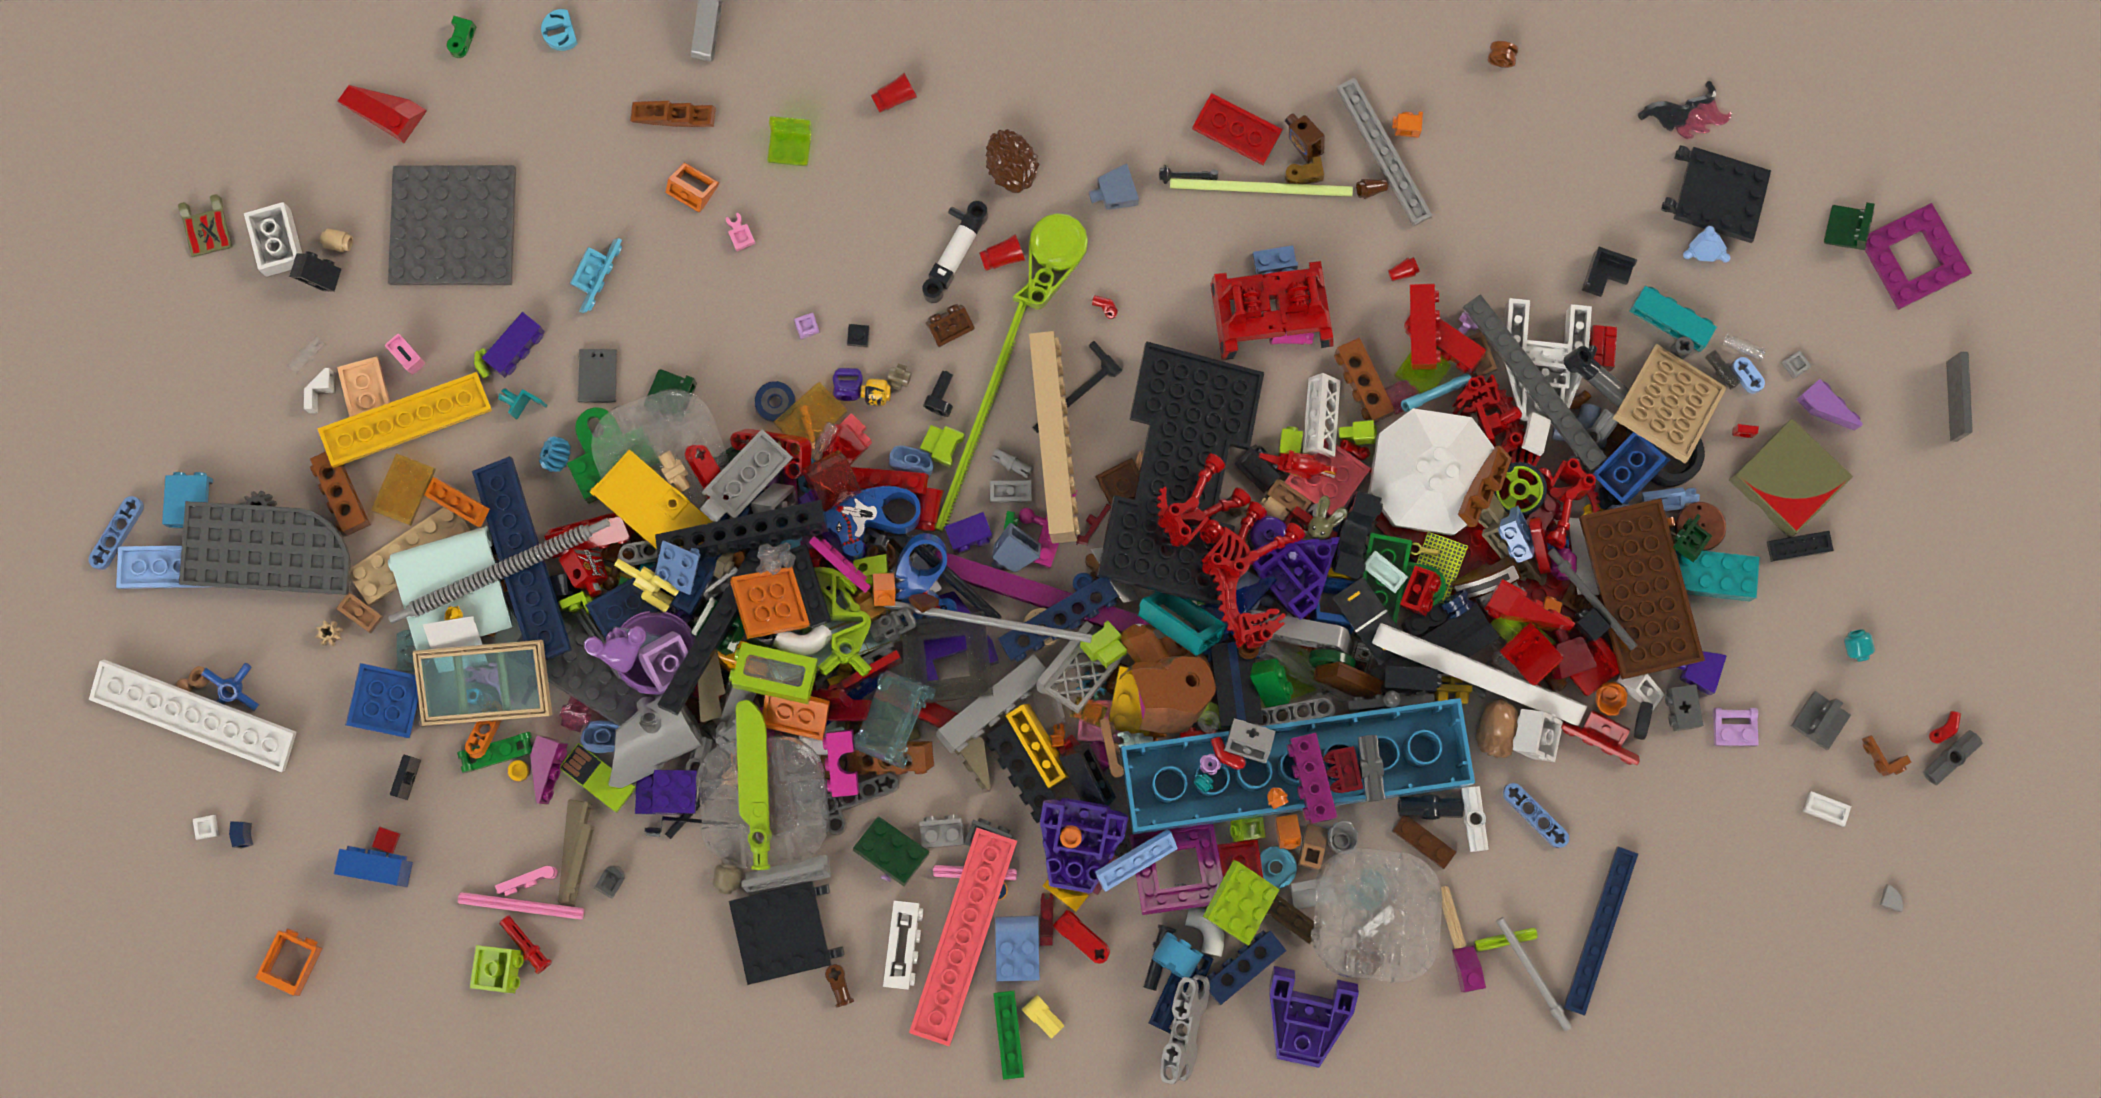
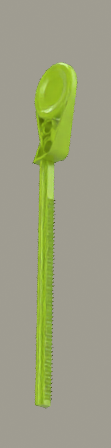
[935,213,1088,532]

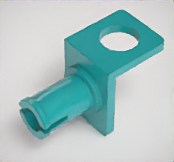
[498,388,548,419]

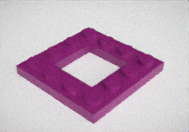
[1865,203,1972,310]
[1129,823,1223,915]

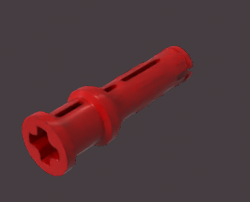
[499,915,552,974]

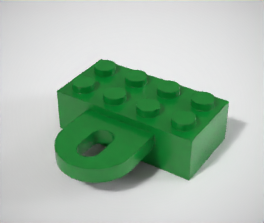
[567,407,663,504]
[1362,533,1446,623]

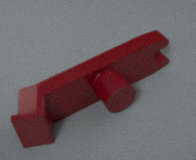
[1076,504,1111,546]
[1040,893,1053,946]

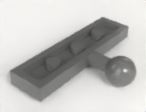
[1348,691,1434,712]

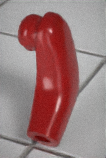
[1929,711,1961,744]
[1211,737,1246,770]

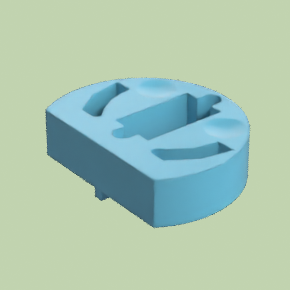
[541,9,578,51]

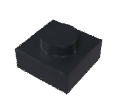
[847,324,870,347]

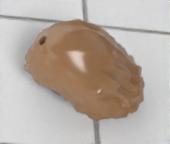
[1475,698,1519,758]

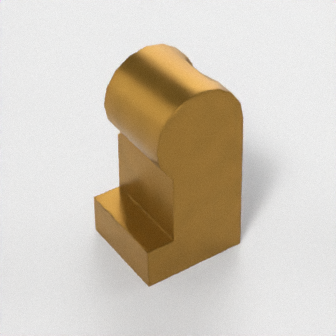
[1285,156,1324,184]
[850,589,887,622]

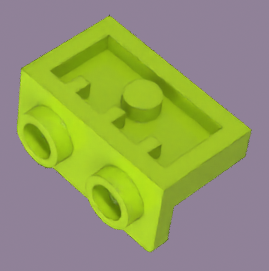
[559,591,595,615]

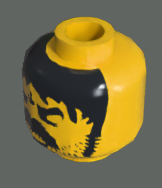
[861,379,891,406]

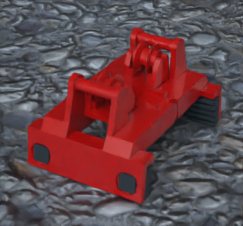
[1210,261,1334,360]

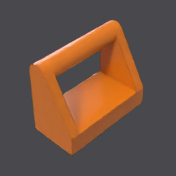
[665,162,719,213]

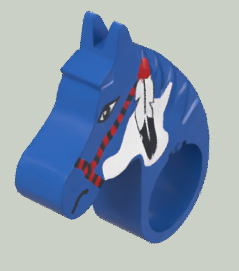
[825,486,920,561]

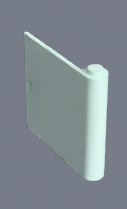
[388,526,514,650]

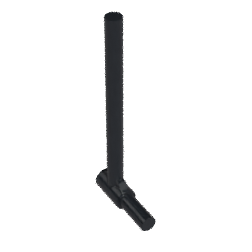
[1032,341,1122,433]

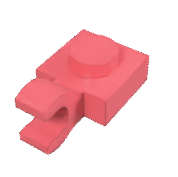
[840,413,872,447]

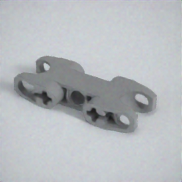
[1160,975,1210,1085]

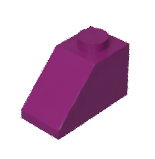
[1452,946,1486,992]

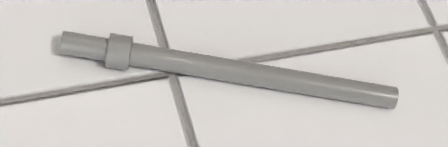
[1496,917,1572,1031]

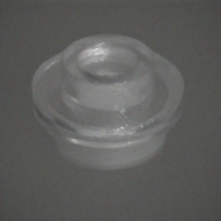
[1198,711,1220,733]

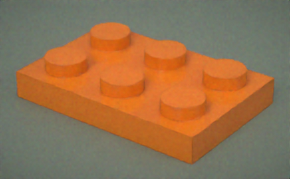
[762,695,830,741]

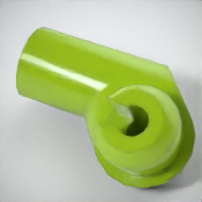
[474,348,491,379]

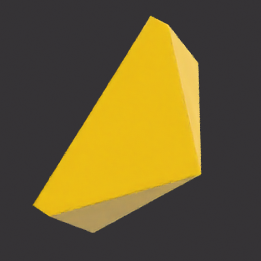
[1043,879,1089,912]

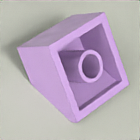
[637,631,688,693]

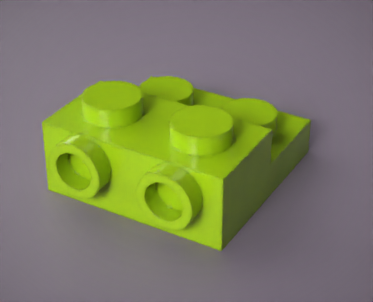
[470,945,524,993]

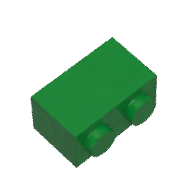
[1250,658,1293,708]

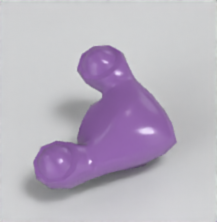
[584,626,646,673]

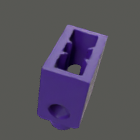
[1677,651,1727,695]

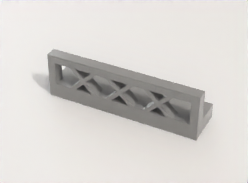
[741,854,831,895]

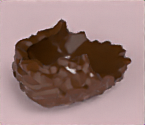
[986,129,1040,193]

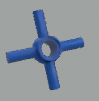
[201,663,259,711]

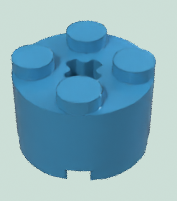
[1152,932,1203,979]

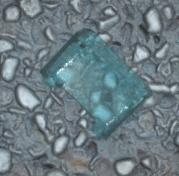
[853,671,936,769]

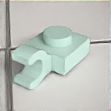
[1117,731,1153,748]

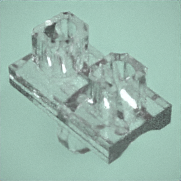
[756,542,795,575]

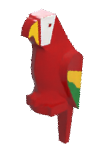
[1258,450,1338,479]

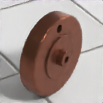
[1674,502,1726,551]

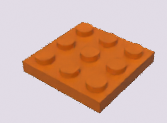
[730,567,810,639]

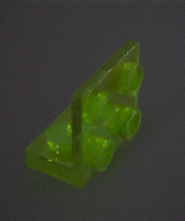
[767,116,812,166]

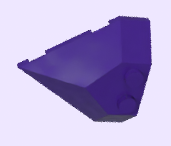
[1252,537,1340,620]

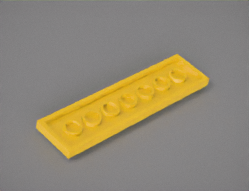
[317,372,492,468]

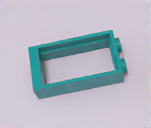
[1138,591,1226,656]

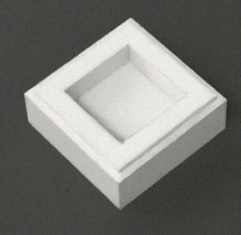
[193,815,219,840]

